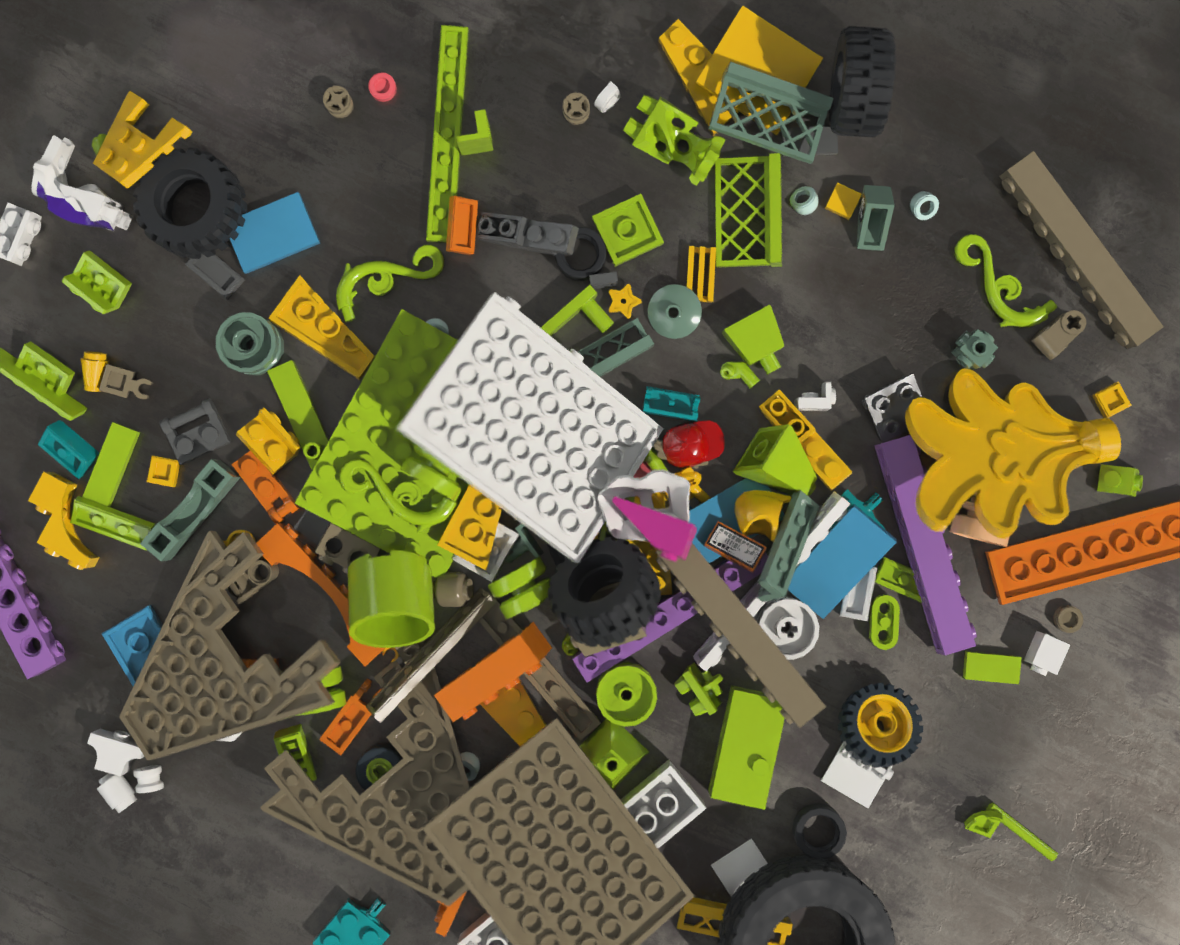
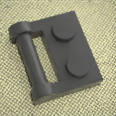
[159,398,232,465]

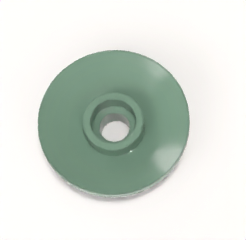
[648,284,702,339]

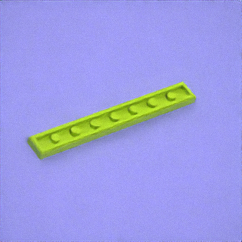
[426,25,469,243]

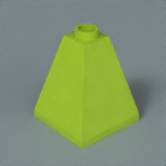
[733,424,817,496]
[579,718,649,790]

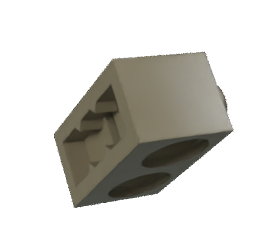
[315,522,380,574]

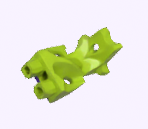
[623,94,726,186]

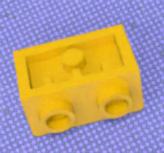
[236,407,300,475]

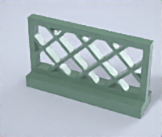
[708,62,833,164]

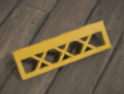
[677,897,793,945]

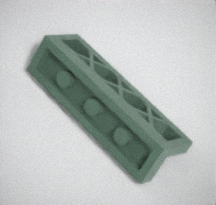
[578,318,654,377]
[757,491,820,602]

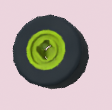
[355,743,403,791]

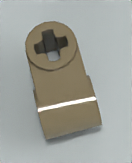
[1031,310,1086,360]
[229,558,279,604]

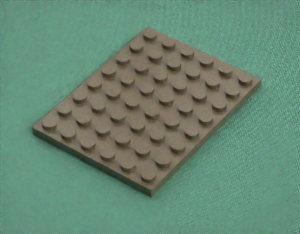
[422,718,694,945]

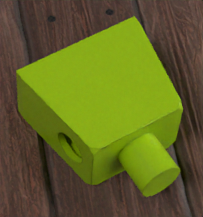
[722,305,784,375]

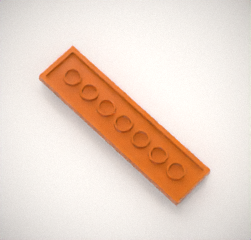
[985,500,1180,605]

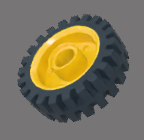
[838,683,923,768]

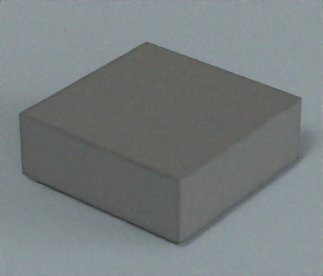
[589,272,618,289]

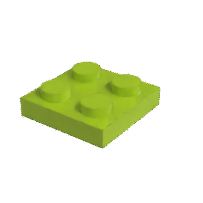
[592,194,664,267]

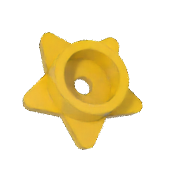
[608,284,642,319]

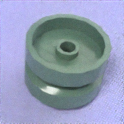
[216,312,284,375]

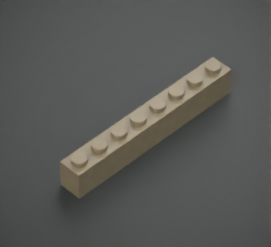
[999,151,1164,349]
[655,543,826,728]

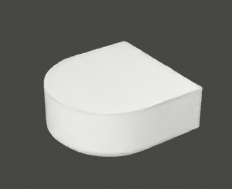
[594,81,621,113]

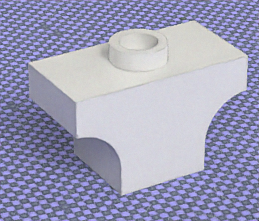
[87,728,145,776]

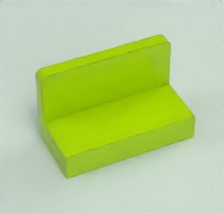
[456,110,494,155]

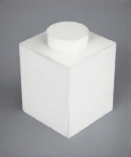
[1023,631,1070,676]

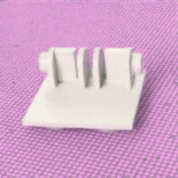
[821,741,894,808]

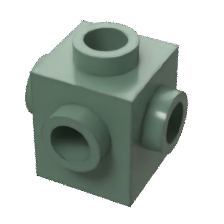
[951,329,998,370]

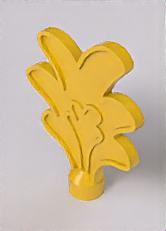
[905,368,1121,539]

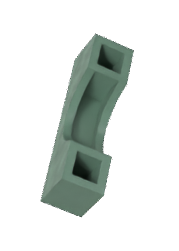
[140,459,241,562]

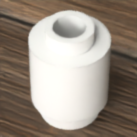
[97,773,137,813]

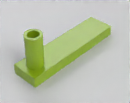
[541,285,614,336]
[267,360,329,470]

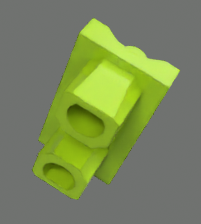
[674,662,723,716]

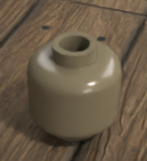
[432,572,474,607]

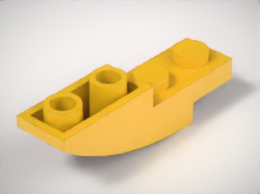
[759,389,852,491]

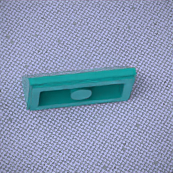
[37,420,100,479]

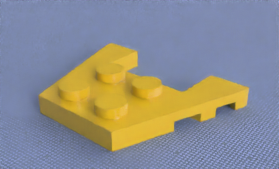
[93,91,192,189]

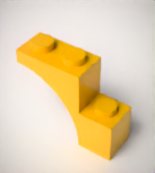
[28,472,100,570]

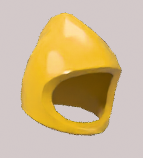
[735,490,792,542]

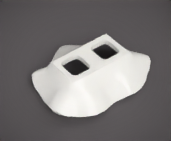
[598,470,690,542]

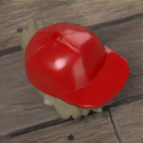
[654,420,725,469]

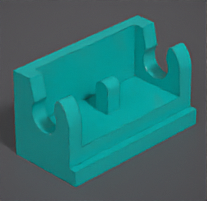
[642,386,701,422]

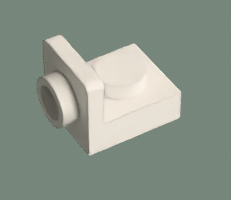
[794,381,836,411]

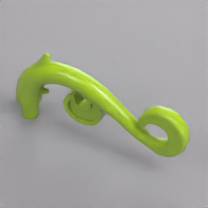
[955,234,1057,327]
[336,245,444,322]
[340,459,462,533]

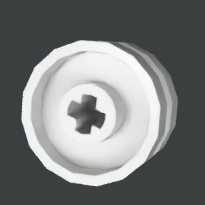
[755,597,819,660]

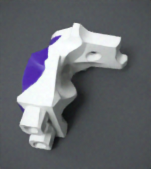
[31,135,133,230]

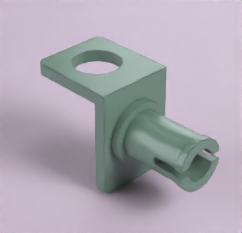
[506,524,544,563]

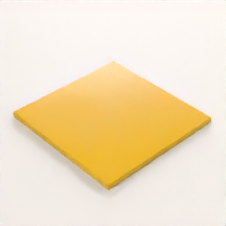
[695,5,823,135]

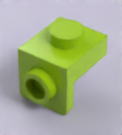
[1097,464,1143,497]

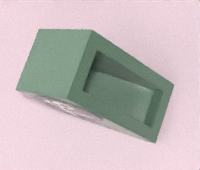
[857,185,894,251]

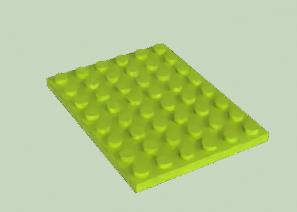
[295,309,469,578]

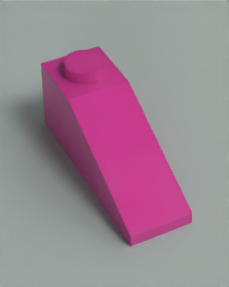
[612,496,697,562]

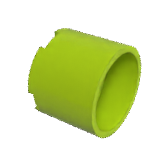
[348,550,435,648]

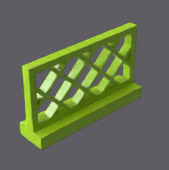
[715,153,782,267]

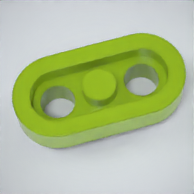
[869,594,900,650]

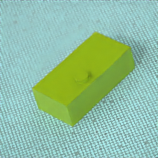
[708,685,785,810]

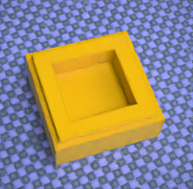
[824,182,862,220]
[1092,382,1132,418]
[147,456,180,487]

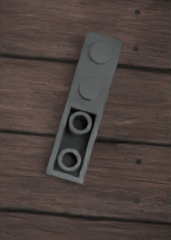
[475,212,579,255]

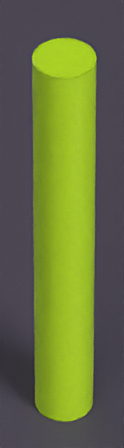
[986,802,1058,862]

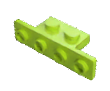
[0,341,87,421]

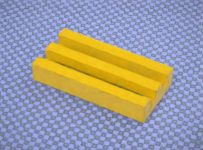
[686,246,716,302]

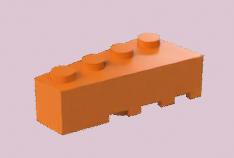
[434,622,552,722]

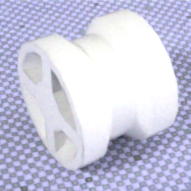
[133,765,164,793]

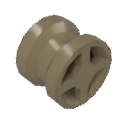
[323,86,353,118]
[563,92,590,125]

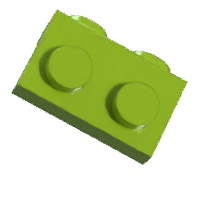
[62,250,132,314]

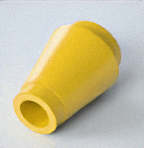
[80,351,109,392]

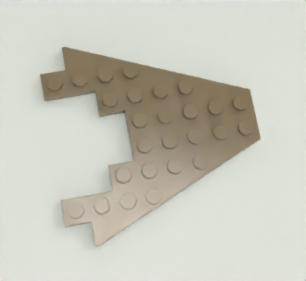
[119,531,341,761]
[260,661,470,906]

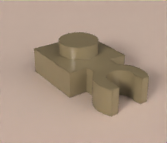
[99,364,153,399]

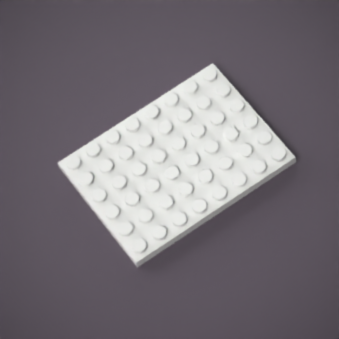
[396,292,664,563]

